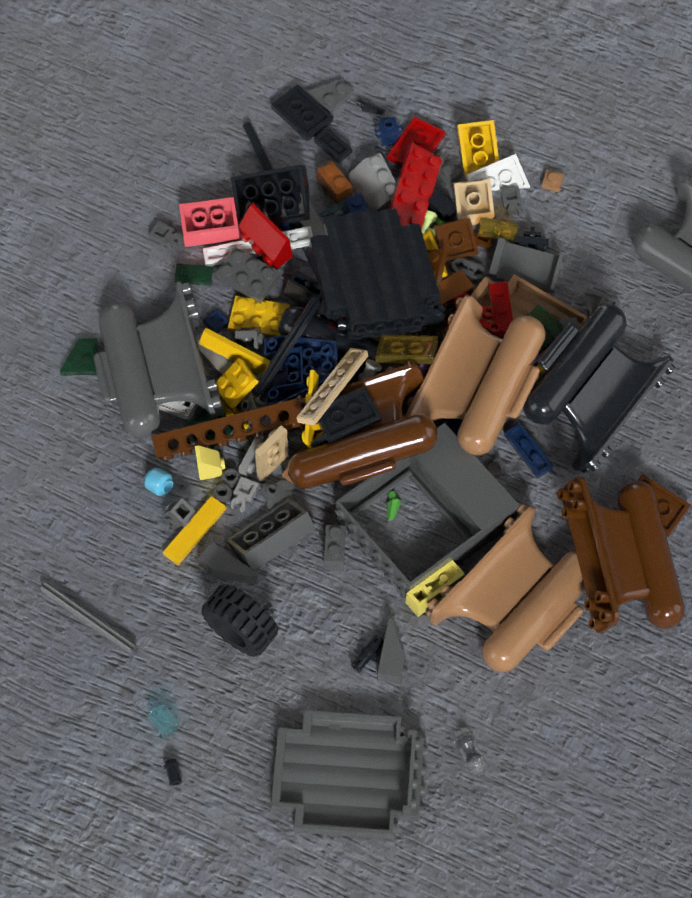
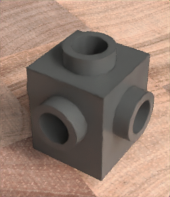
[239,390,266,418]
[161,498,195,529]

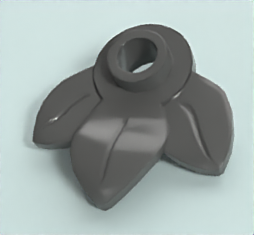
[261,480,297,510]

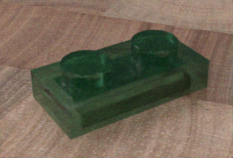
[174,263,214,286]

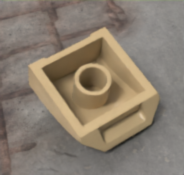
[453,179,495,225]

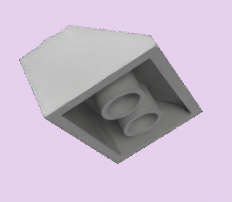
[347,153,397,211]

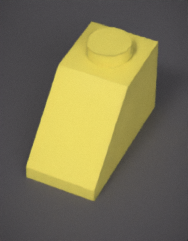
[195,446,225,480]

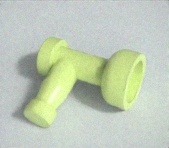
[421,210,437,237]

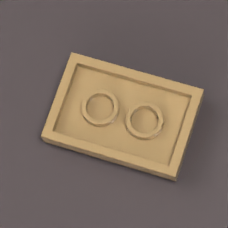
[255,426,289,481]

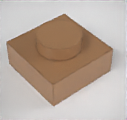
[541,170,564,193]

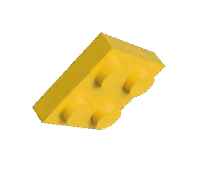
[215,358,259,409]

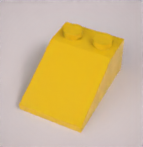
[456,120,499,179]

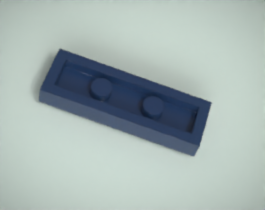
[504,423,553,479]

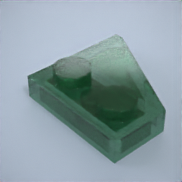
[60,338,98,376]

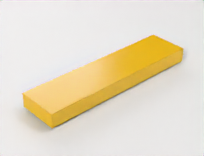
[199,328,271,374]
[163,496,227,566]

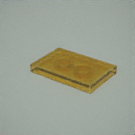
[375,335,438,364]

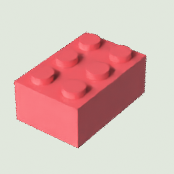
[179,197,239,247]

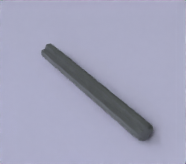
[40,581,137,653]

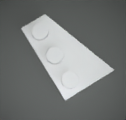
[465,154,530,191]

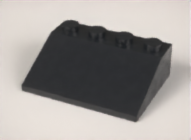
[231,165,310,231]

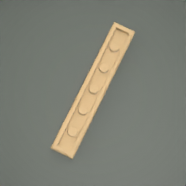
[297,348,368,426]

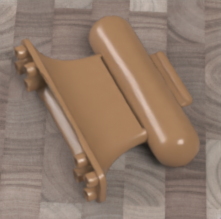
[402,295,546,456]
[427,504,585,672]

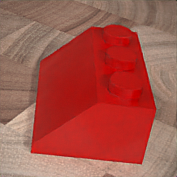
[239,204,293,270]

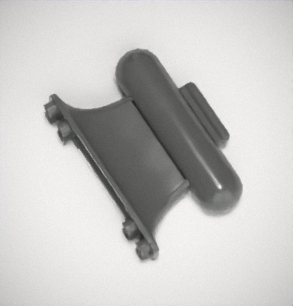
[93,281,225,438]

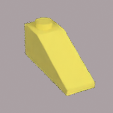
[406,560,465,617]

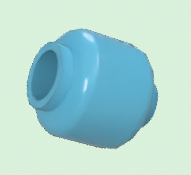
[144,467,173,496]

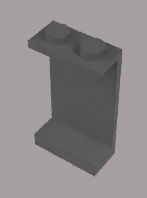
[489,238,566,293]

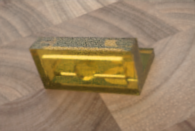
[478,217,518,242]

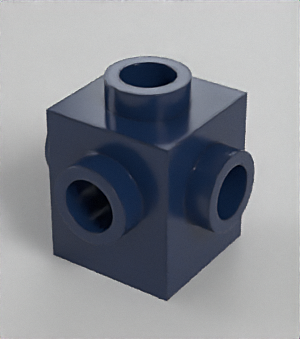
[375,117,402,147]

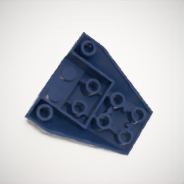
[264,335,338,406]

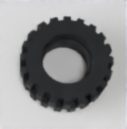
[201,584,278,657]

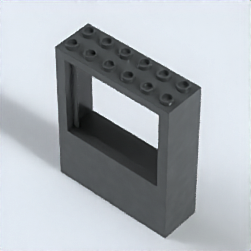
[335,423,519,598]

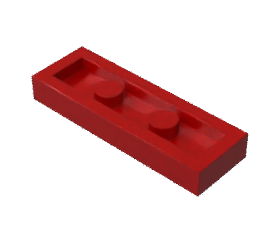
[489,281,514,339]

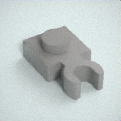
[231,476,259,512]

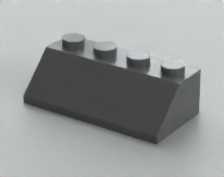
[226,497,315,571]

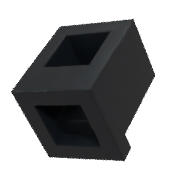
[428,190,457,222]

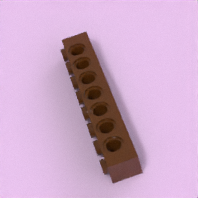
[151,398,304,461]

